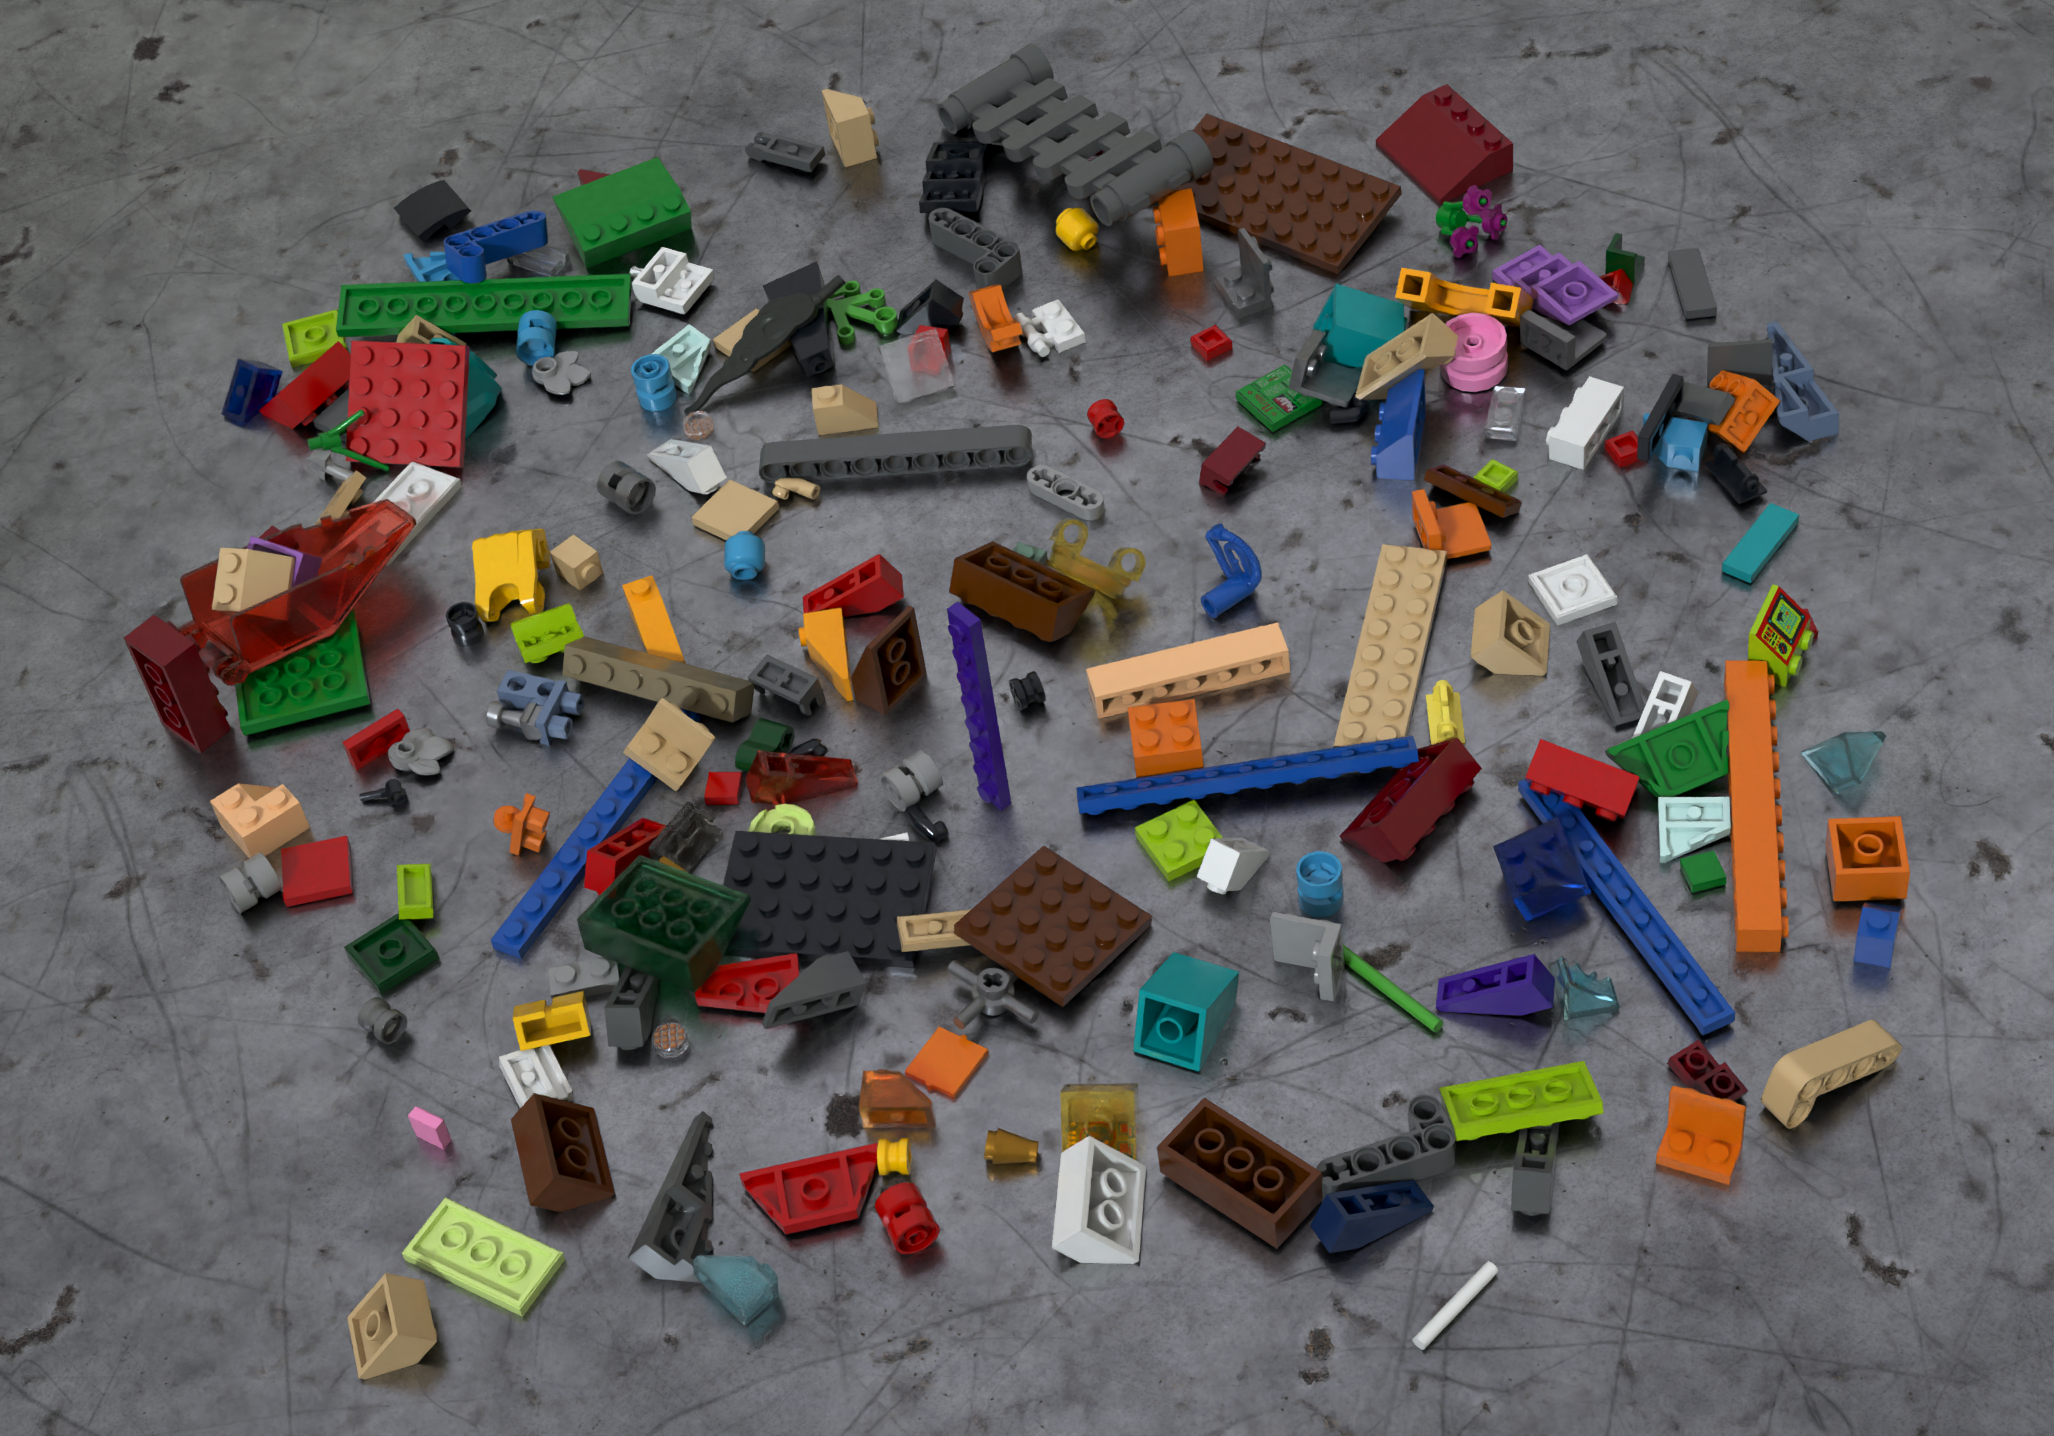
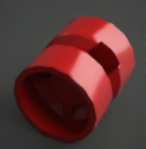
[875,1182,940,1254]

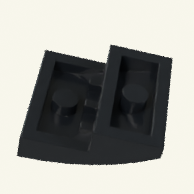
[394,180,471,243]

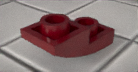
[1667,1039,1748,1101]

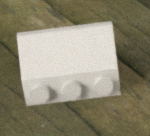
[1052,1136,1146,1264]

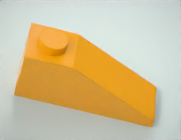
[622,575,686,664]
[799,608,853,701]

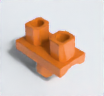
[493,793,550,856]

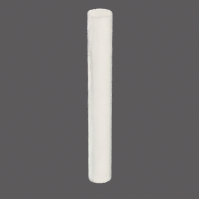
[1412,1261,1499,1350]

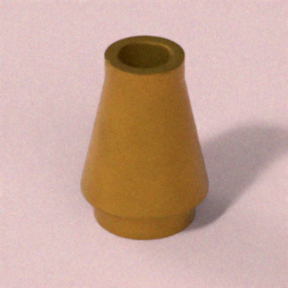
[984,1128,1039,1164]

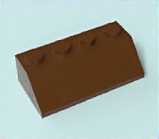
[949,541,1095,642]

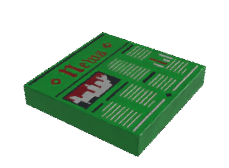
[1235,364,1322,432]

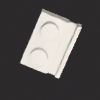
[499,1045,573,1108]

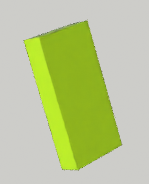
[397,864,433,920]

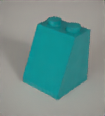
[1313,284,1407,368]
[1133,952,1239,1072]

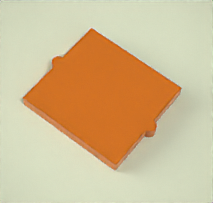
[904,1027,989,1099]

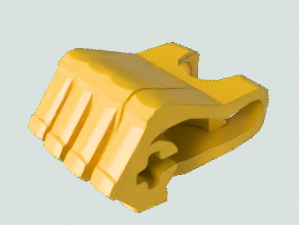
[472,529,550,623]

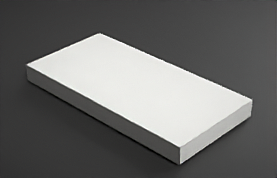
[338,462,462,566]

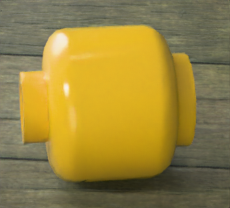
[1056,208,1099,251]

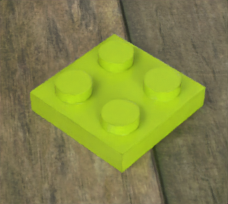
[1135,800,1223,882]

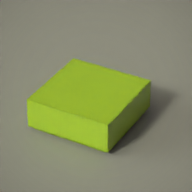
[1473,459,1518,493]

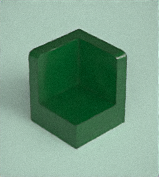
[1605,233,1645,285]

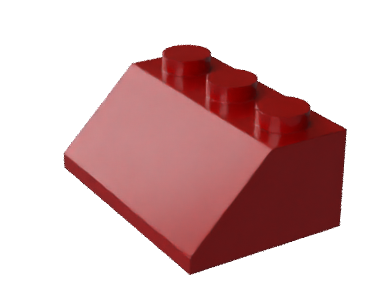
[259,341,351,429]
[1525,739,1640,822]

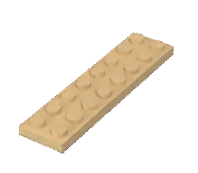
[1333,544,1447,748]

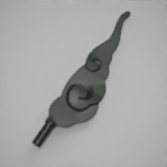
[684,275,846,416]

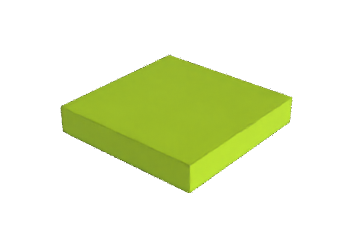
[282,309,349,368]

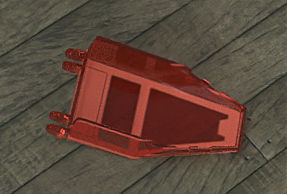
[178,499,417,686]

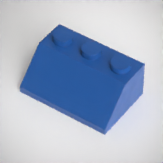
[1371,369,1426,480]

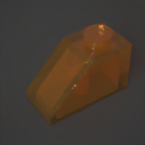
[859,1069,936,1128]

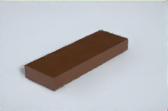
[1424,464,1522,518]

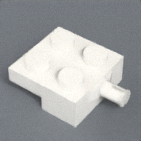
[629,247,715,315]

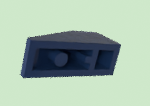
[1310,1180,1434,1253]

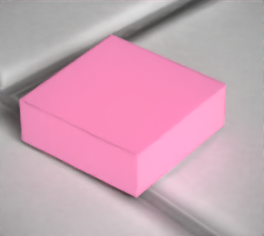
[408,1106,452,1150]

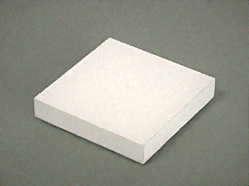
[1528,554,1617,626]

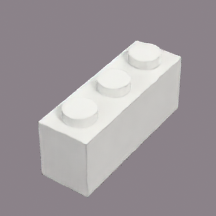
[1546,376,1624,470]

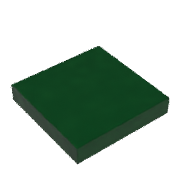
[344,913,439,995]

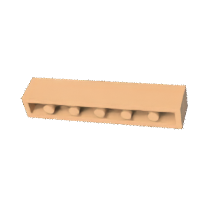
[1086,622,1290,719]

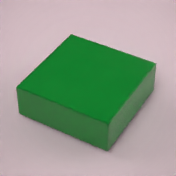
[1680,850,1727,893]

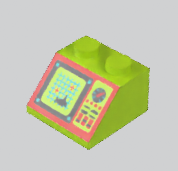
[1748,584,1814,687]

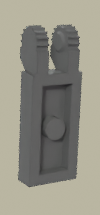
[745,132,825,172]

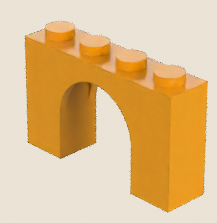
[1395,268,1534,328]

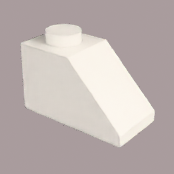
[1197,837,1271,894]

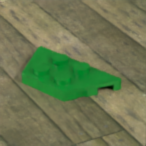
[1605,699,1729,798]

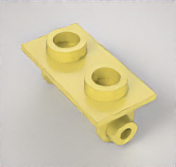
[1426,680,1465,745]

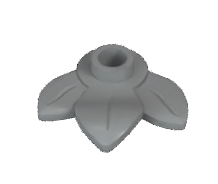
[532,351,591,395]
[388,728,454,775]

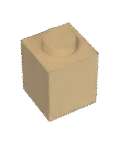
[550,534,603,590]

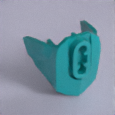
[429,338,502,438]

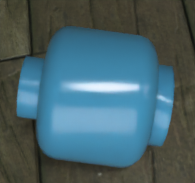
[724,531,765,580]

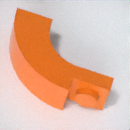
[968,284,1023,352]

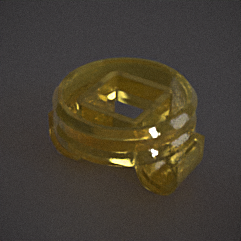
[1046,518,1146,600]

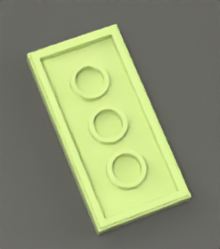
[402,1197,565,1317]

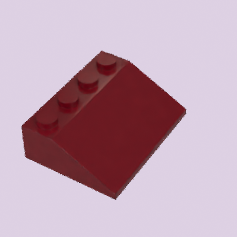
[1376,84,1513,205]

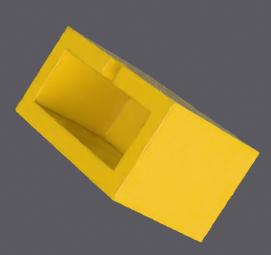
[512,991,592,1051]

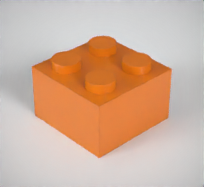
[1152,188,1204,276]
[1128,699,1204,778]
[1825,816,1910,901]

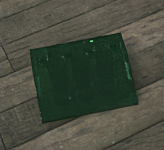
[577,855,751,992]

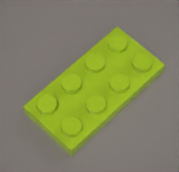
[1439,1061,1604,1141]

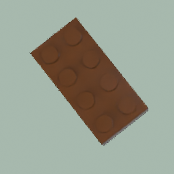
[1157,1098,1323,1249]

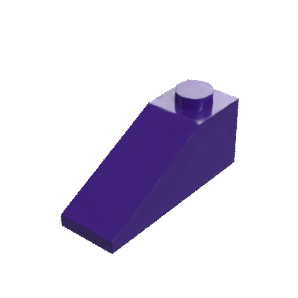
[1436,954,1555,1016]

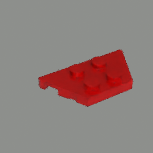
[739,1143,878,1234]

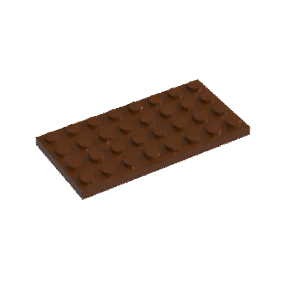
[1155,113,1402,274]

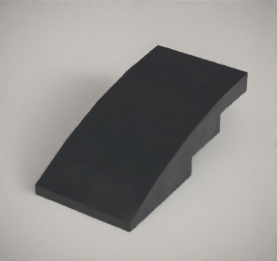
[919,141,990,213]

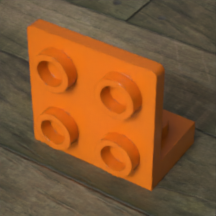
[1687,370,1780,453]
[1412,489,1491,559]
[1656,1086,1746,1185]

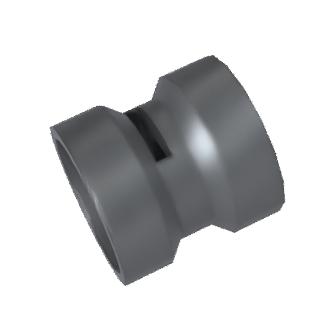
[358,997,407,1044]

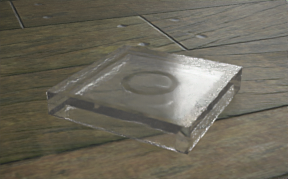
[878,328,955,405]

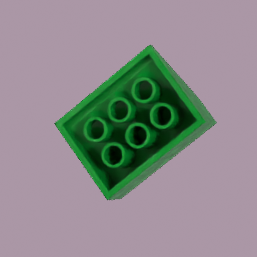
[552,157,692,268]

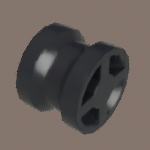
[1009,671,1046,711]

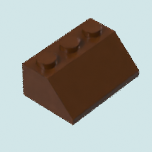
[511,1093,615,1212]

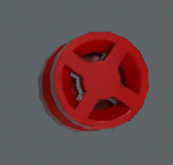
[1087,399,1124,438]

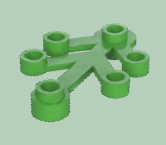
[827,281,898,345]

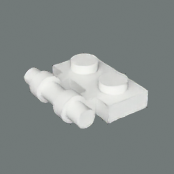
[1013,299,1086,357]

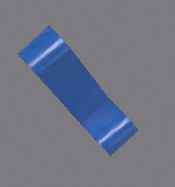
[444,210,549,283]

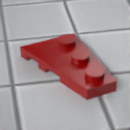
[693,953,800,1013]

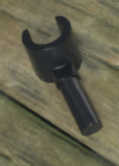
[359,779,407,805]

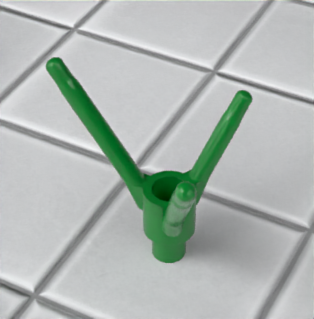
[307,409,390,471]

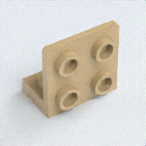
[623,698,715,792]

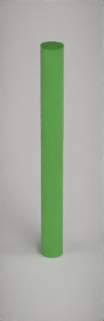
[1343,944,1444,1033]

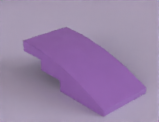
[1492,245,1618,325]

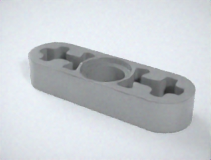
[1027,465,1105,520]

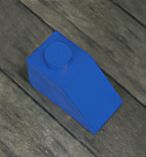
[1854,901,1902,968]

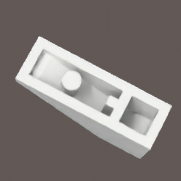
[647,439,727,494]
[1632,671,1698,738]

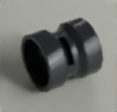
[446,602,484,646]

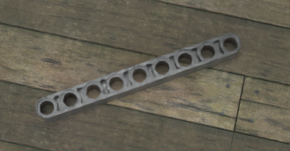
[759,425,1032,483]

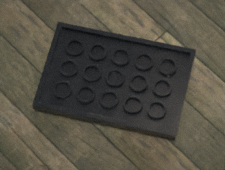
[709,831,937,968]

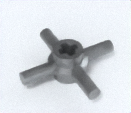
[948,960,1039,1029]

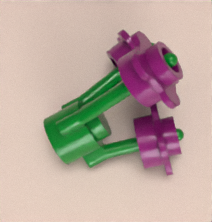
[1436,185,1507,258]

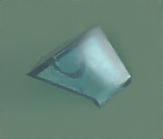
[1799,731,1886,794]
[1548,956,1620,1020]

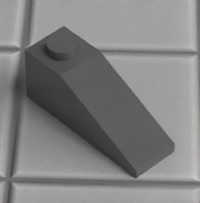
[1576,622,1645,727]
[762,951,867,1029]
[604,964,662,1050]
[1511,1122,1560,1216]

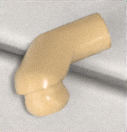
[772,478,820,500]

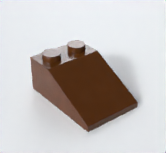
[851,605,927,715]

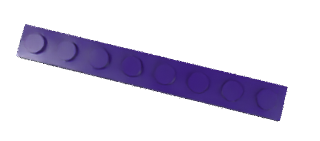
[947,602,1012,811]

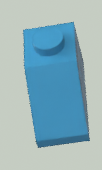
[1643,413,1708,472]

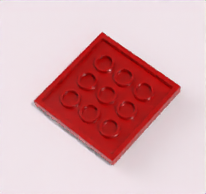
[346,341,470,468]

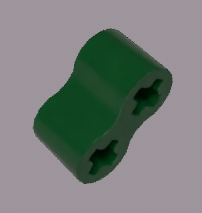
[735,718,794,779]

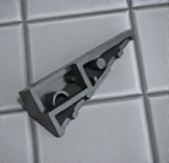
[628,1111,712,1283]

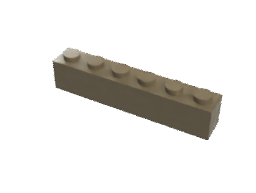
[562,636,755,723]

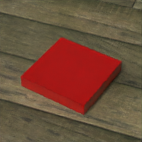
[281,836,353,907]

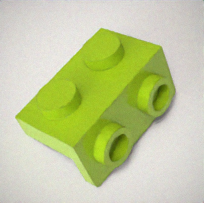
[510,603,584,663]

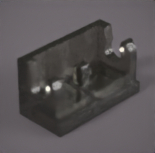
[648,801,723,874]

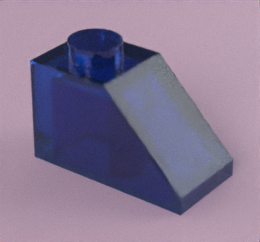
[221,358,283,424]

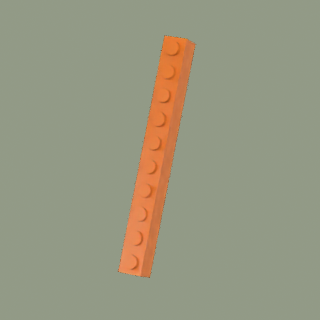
[1724,660,1789,952]

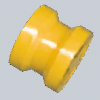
[877,1138,912,1176]

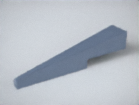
[1767,321,1839,441]

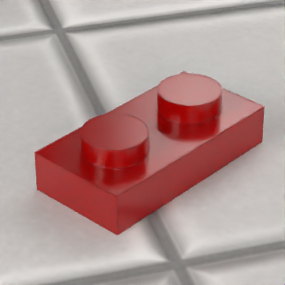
[342,709,410,770]

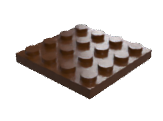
[954,846,1152,1007]

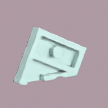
[652,324,711,395]
[1658,797,1731,863]

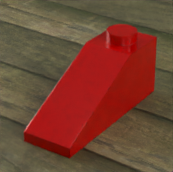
[803,554,904,617]
[584,818,671,898]

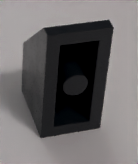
[896,279,964,334]

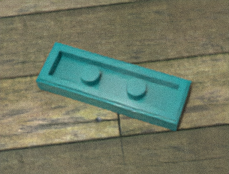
[1722,503,1799,583]

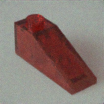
[745,751,858,805]

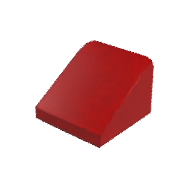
[1599,269,1633,304]

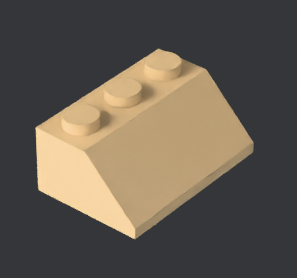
[1355,313,1458,400]

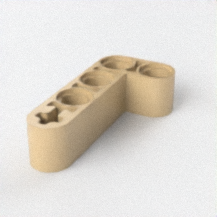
[1760,1020,1902,1129]

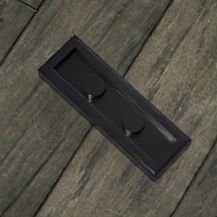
[1637,374,1684,462]

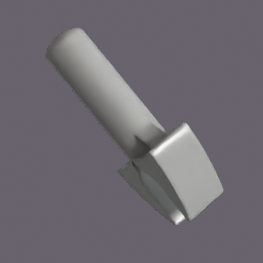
[307,450,354,481]

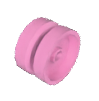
[1440,313,1508,392]

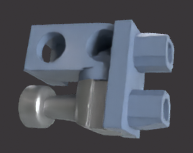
[486,670,585,746]

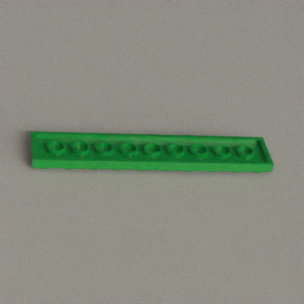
[336,274,632,337]

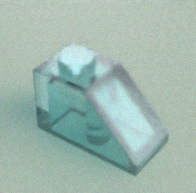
[693,1255,778,1326]

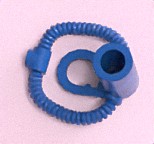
[1201,523,1262,618]

